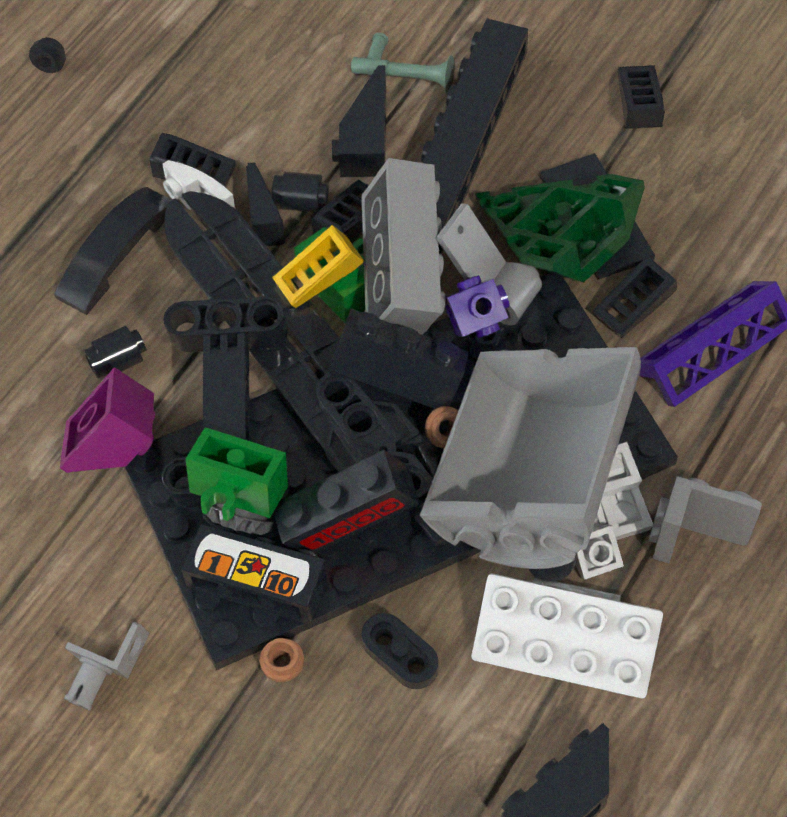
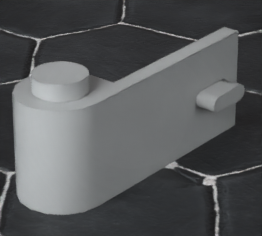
[436,204,542,325]

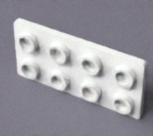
[471,573,663,698]

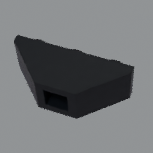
[501,723,609,817]

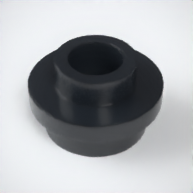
[29,37,66,73]

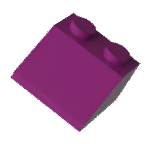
[60,367,155,473]

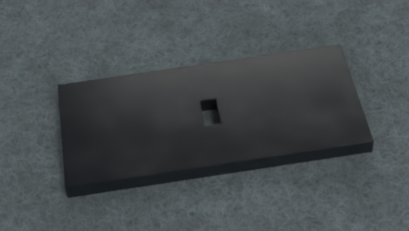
[540,153,655,280]

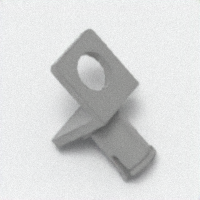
[64,622,149,711]

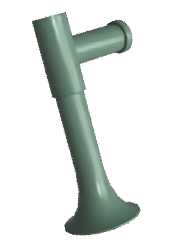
[351,33,455,94]

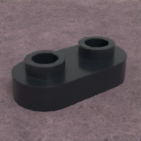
[362,613,439,689]

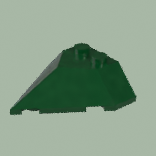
[475,174,645,283]

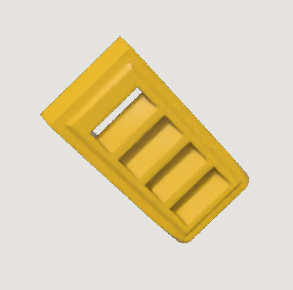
[272,225,364,308]

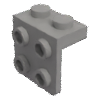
[649,476,762,564]

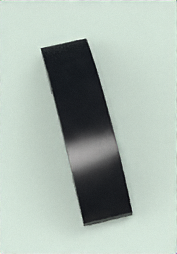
[54,187,172,315]

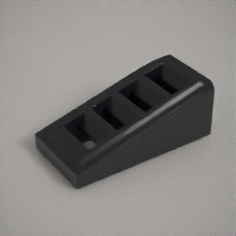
[618,65,665,129]
[150,133,236,188]
[246,162,285,246]
[311,179,369,243]
[592,256,677,338]

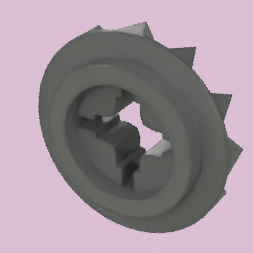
[206,503,275,535]

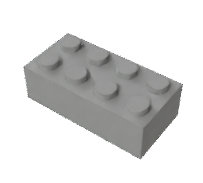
[362,158,446,334]

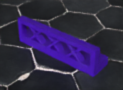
[639,281,787,407]

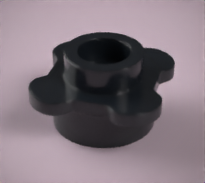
[465,322,509,360]

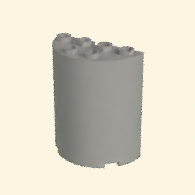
[420,347,641,569]

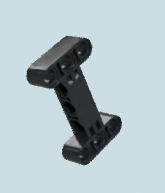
[162,297,291,508]

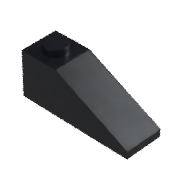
[332,65,386,177]

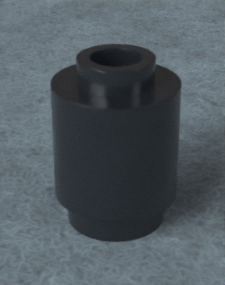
[272,172,329,212]
[83,325,147,379]

